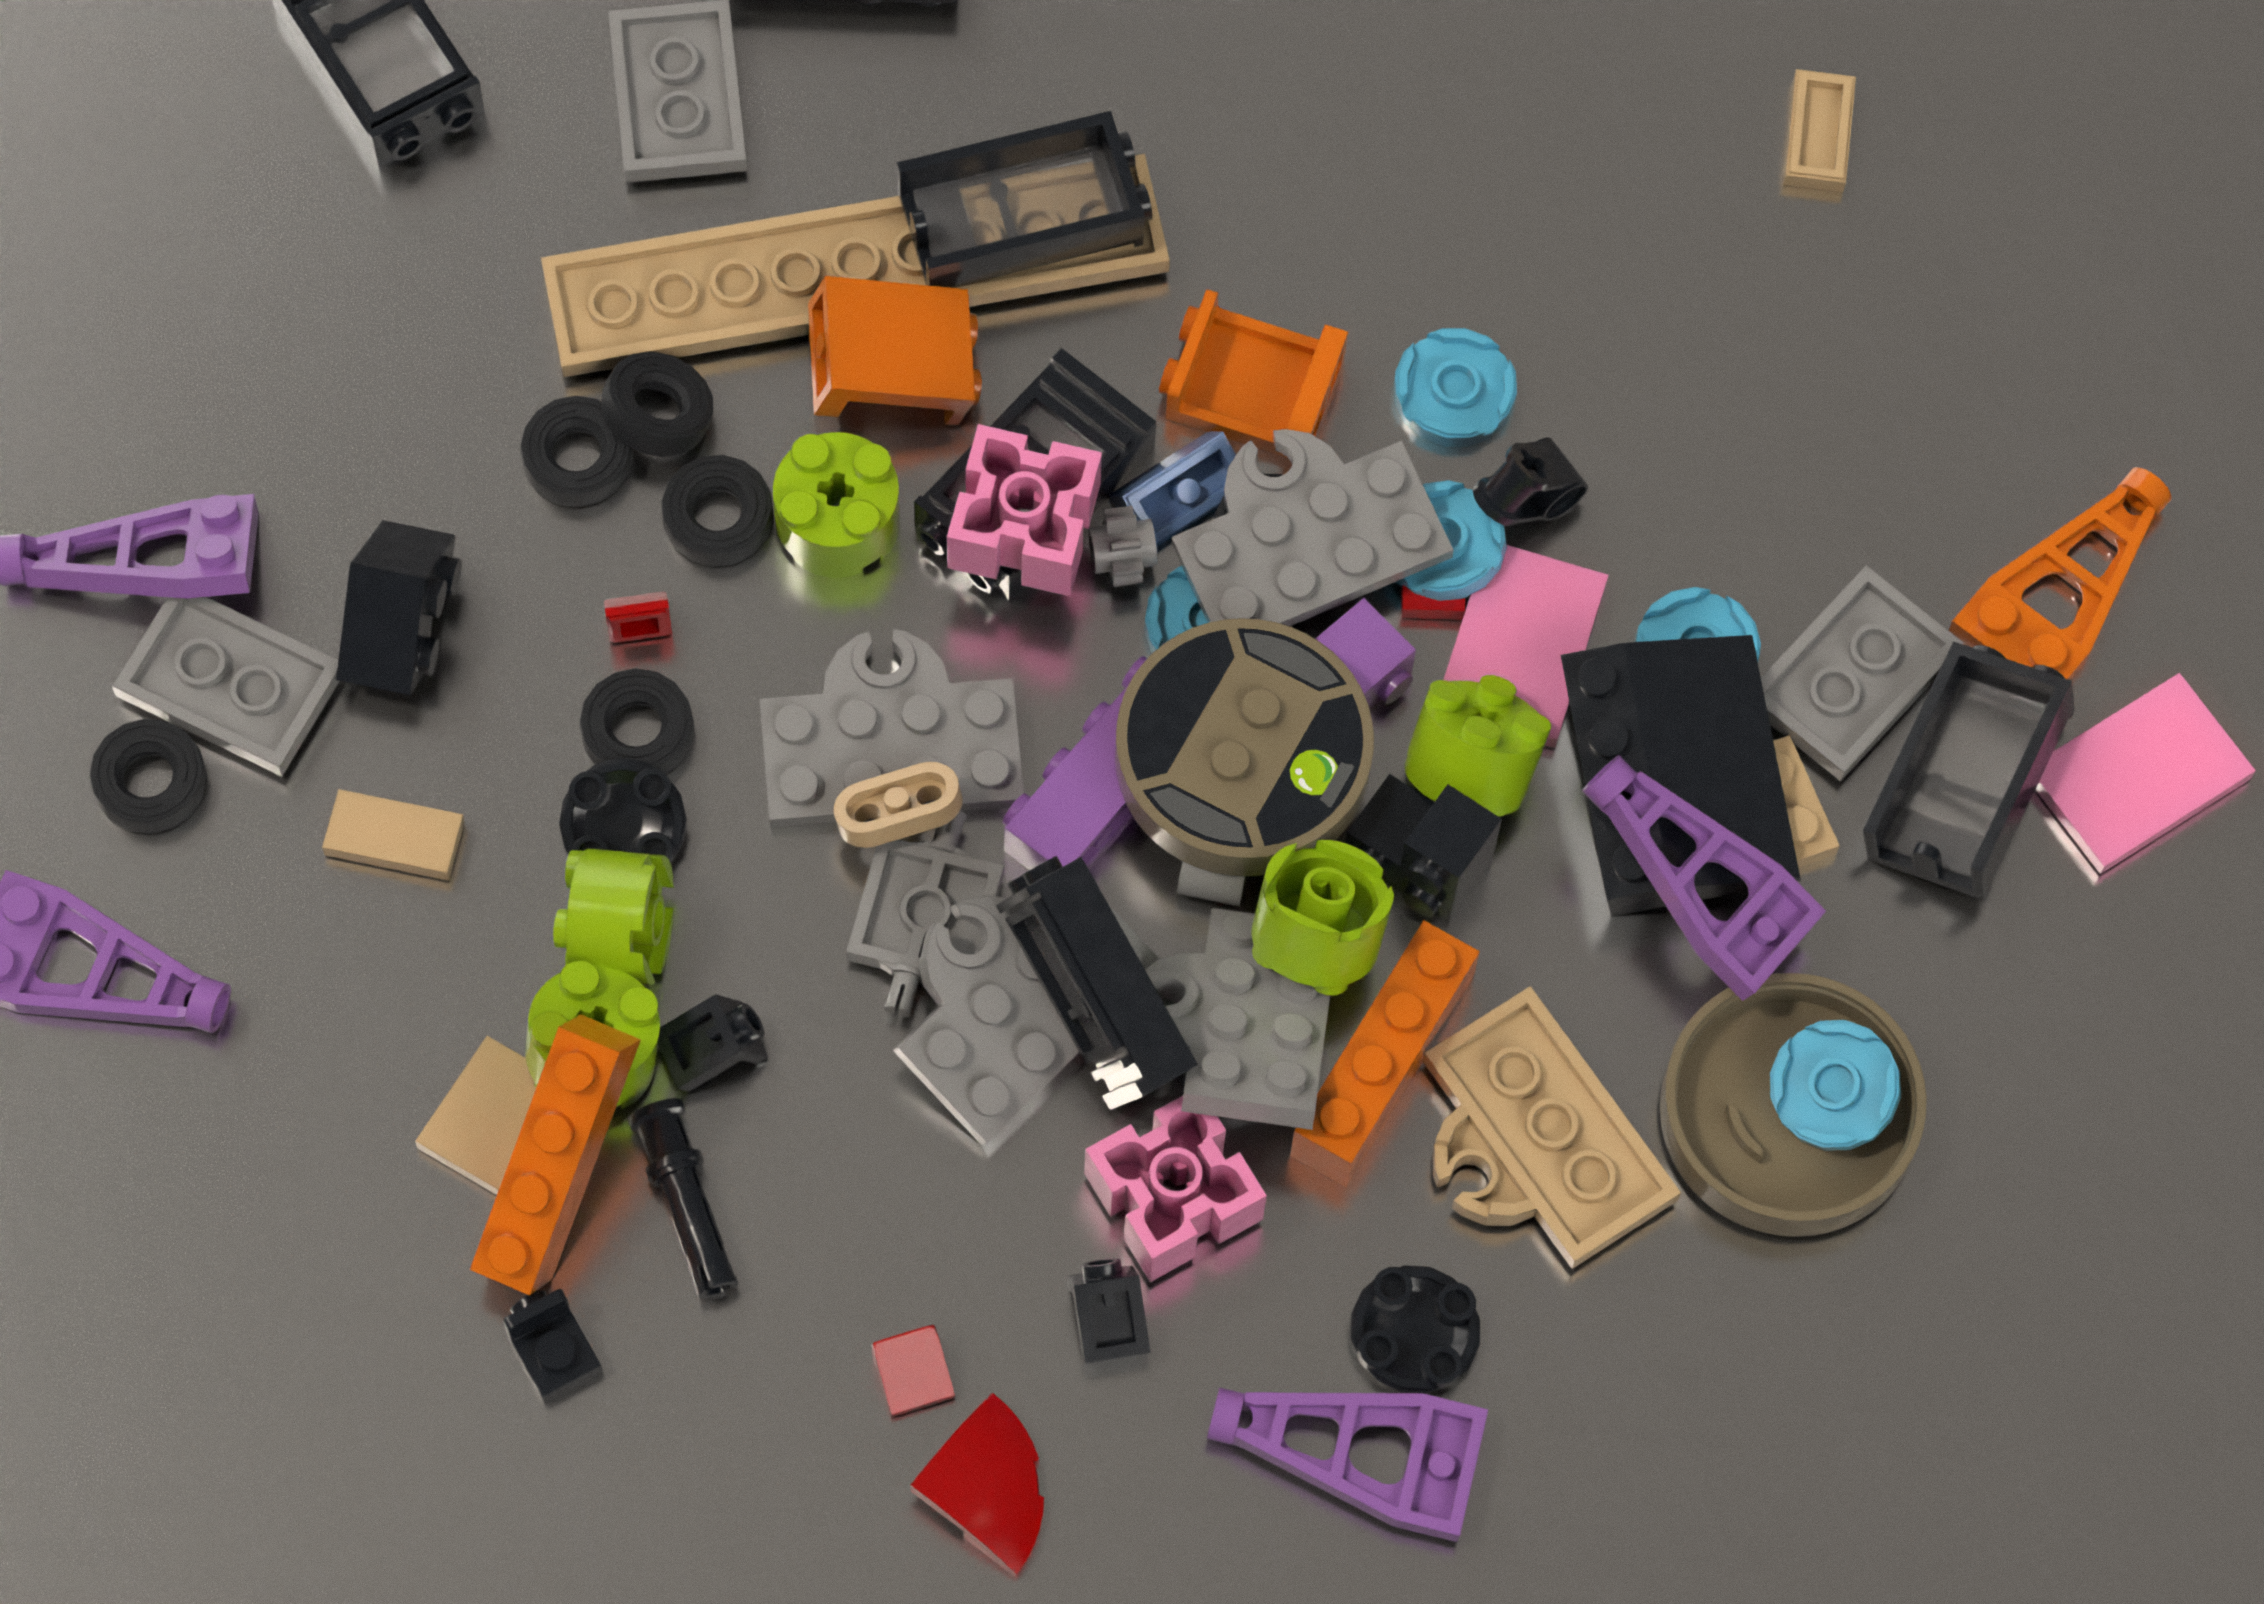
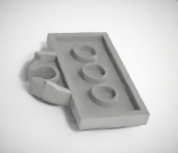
[1172,429,1454,626]
[760,629,1024,827]
[893,895,1160,1145]
[1145,908,1330,1130]

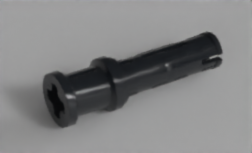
[627,1098,738,1299]

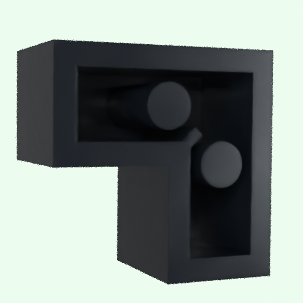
[336,520,462,695]
[1345,774,1502,924]

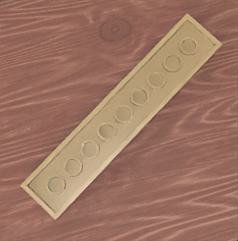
[541,154,1170,377]

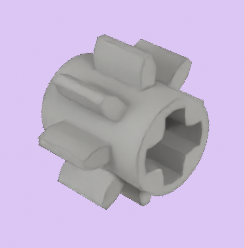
[1088,506,1158,587]

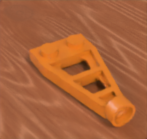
[1949,467,2172,680]

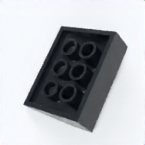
[1561,635,1801,917]

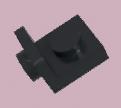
[658,994,768,1091]
[1068,1258,1151,1364]
[503,1289,603,1404]

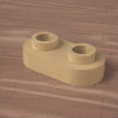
[833,762,963,848]

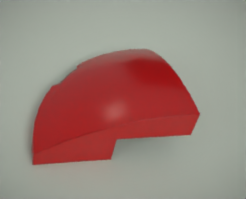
[910,1393,1044,1578]

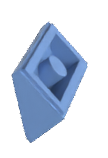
[1109,431,1236,547]

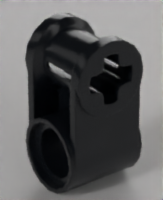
[1473,437,1588,526]

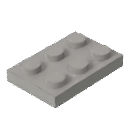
[608,0,747,183]
[1761,565,1963,781]
[112,597,339,776]

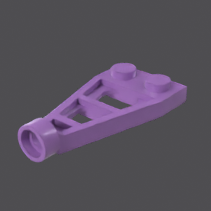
[0,494,259,599]
[1582,755,1826,1001]
[0,870,231,1033]
[1207,1387,1488,1542]

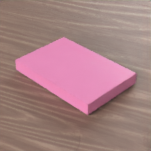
[1444,545,1608,748]
[2035,673,2256,874]

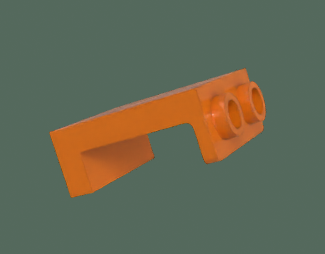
[808,276,982,426]
[1159,289,1348,458]

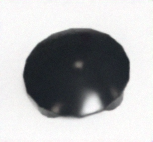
[559,758,687,863]
[1351,1265,1480,1394]

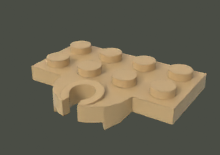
[1423,986,1681,1269]

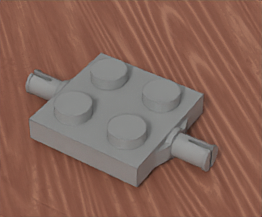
[846,811,1004,1018]

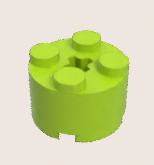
[773,432,900,578]
[1404,675,1551,816]
[1251,840,1394,995]
[553,849,674,985]
[525,960,660,1109]

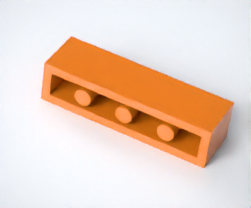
[1290,920,1480,1188]
[470,1015,641,1296]

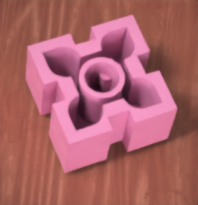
[947,424,1102,597]
[1084,1096,1267,1282]

